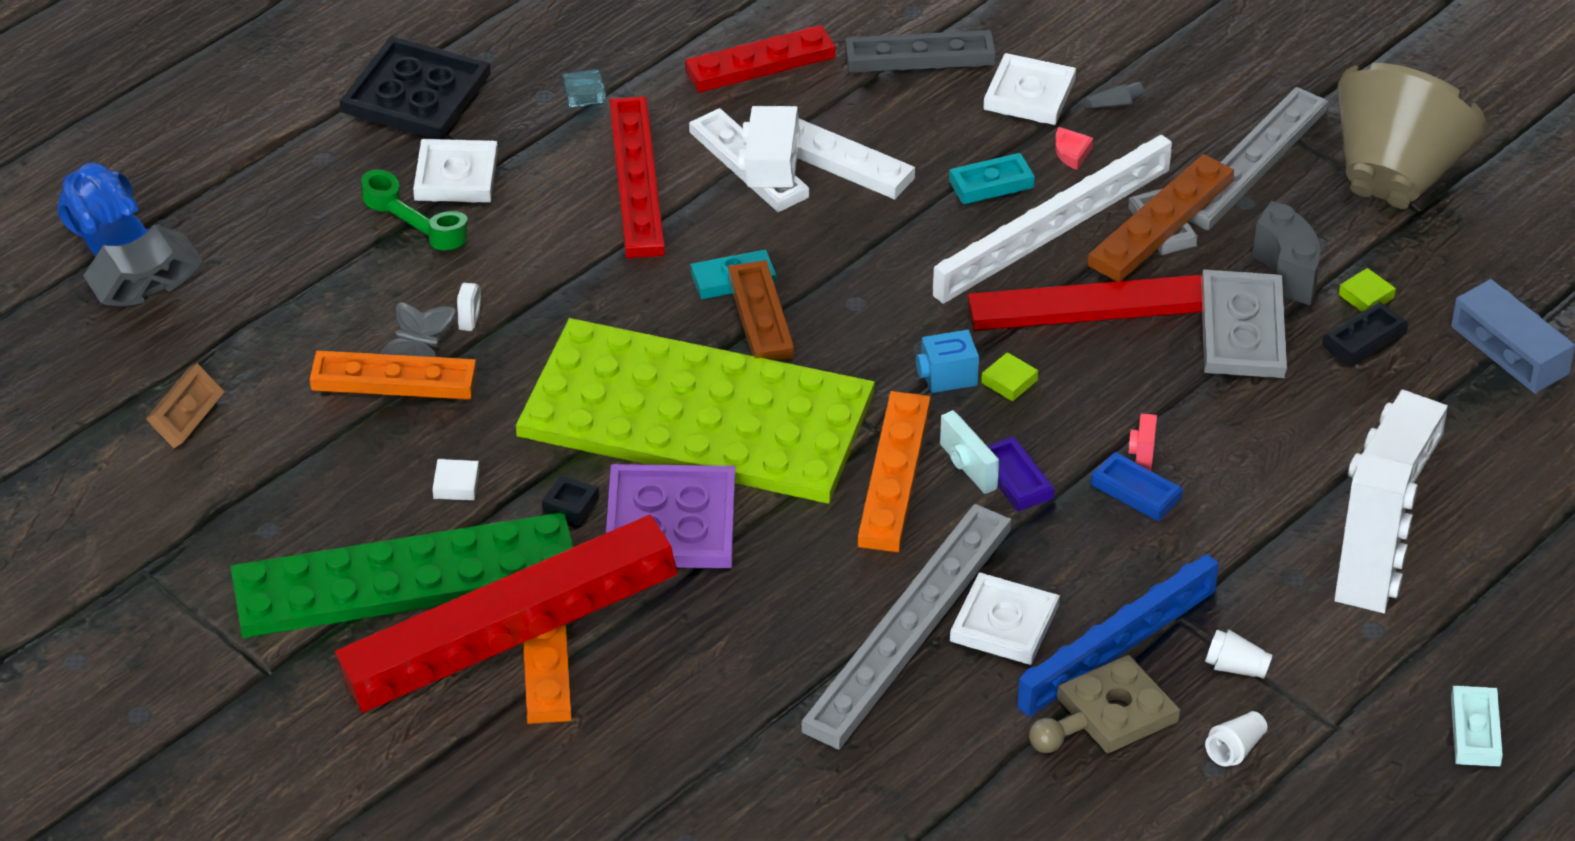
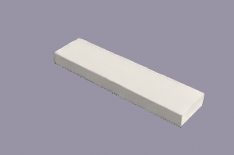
[689,108,809,212]

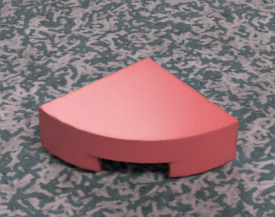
[1055,127,1093,170]

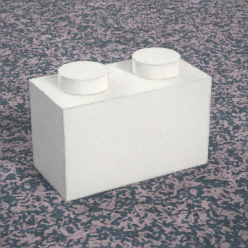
[739,106,800,187]

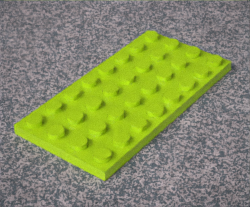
[516,318,875,504]

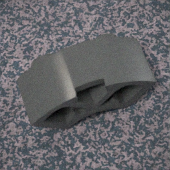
[1252,200,1321,306]
[83,224,203,306]

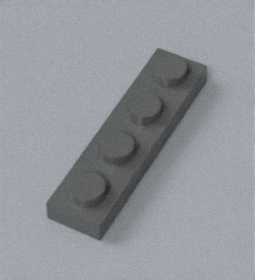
[845,30,995,72]

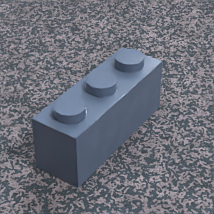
[1451,279,1575,394]

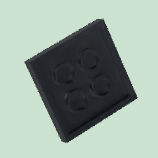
[339,36,491,140]

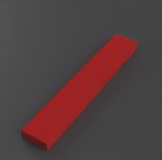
[609,96,665,258]
[968,275,1202,331]

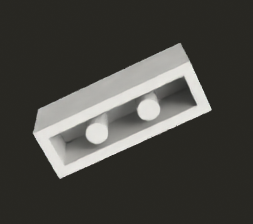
[1348,389,1448,483]

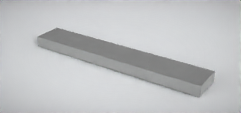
[1188,87,1328,231]

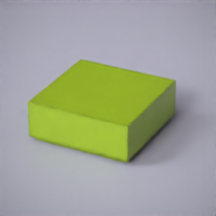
[1339,268,1396,312]
[981,352,1039,401]

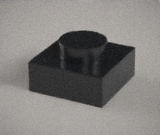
[542,474,599,525]

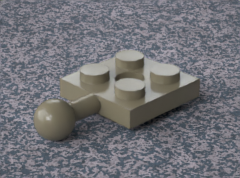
[1029,655,1180,754]

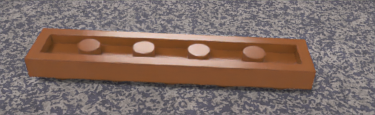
[1088,154,1234,282]

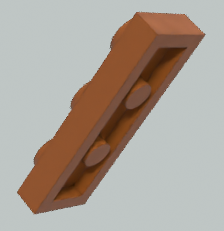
[728,260,794,361]

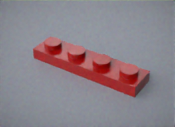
[685,25,836,93]

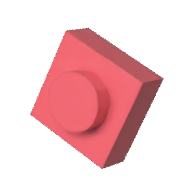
[1128,413,1157,471]

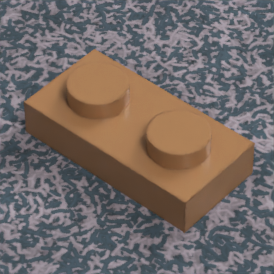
[146,363,225,448]

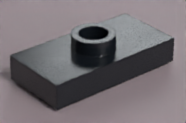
[1322,302,1408,368]

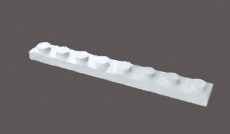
[933,135,1172,304]

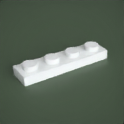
[797,119,915,199]

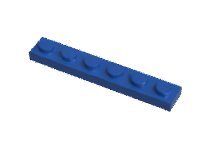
[1017,554,1219,717]

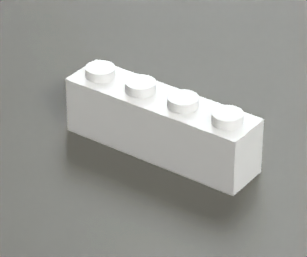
[1334,453,1418,613]

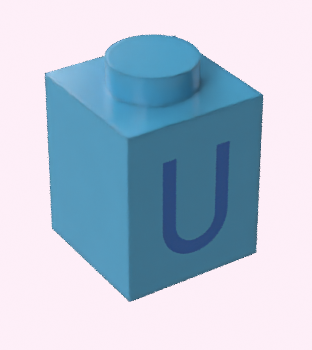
[916,330,979,393]

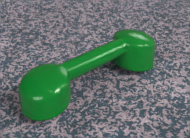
[361,170,468,251]

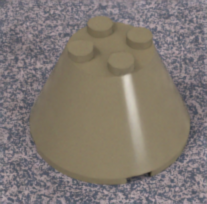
[1338,63,1487,209]

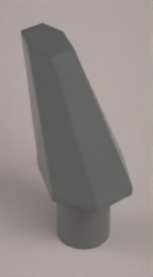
[1082,82,1144,108]

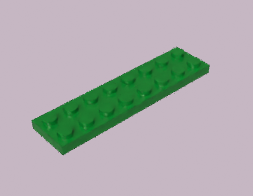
[230,513,573,638]

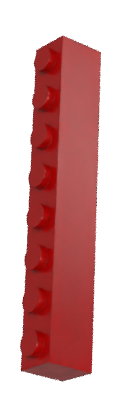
[335,514,678,713]

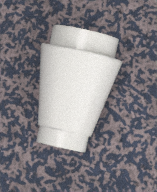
[1205,629,1272,679]
[1205,711,1267,766]

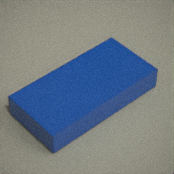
[1090,452,1183,522]

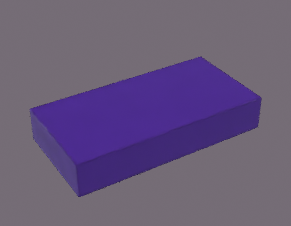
[987,436,1054,512]

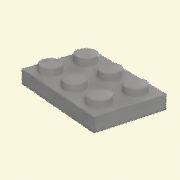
[1201,270,1287,378]

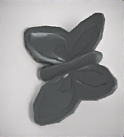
[380,302,456,357]

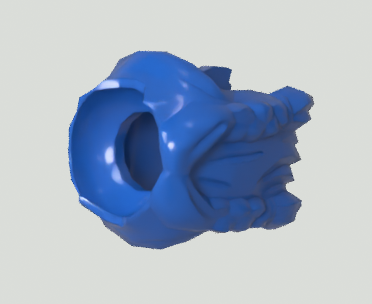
[57,162,148,257]

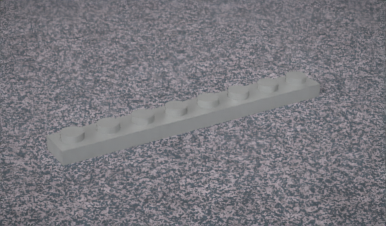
[802,503,1011,750]

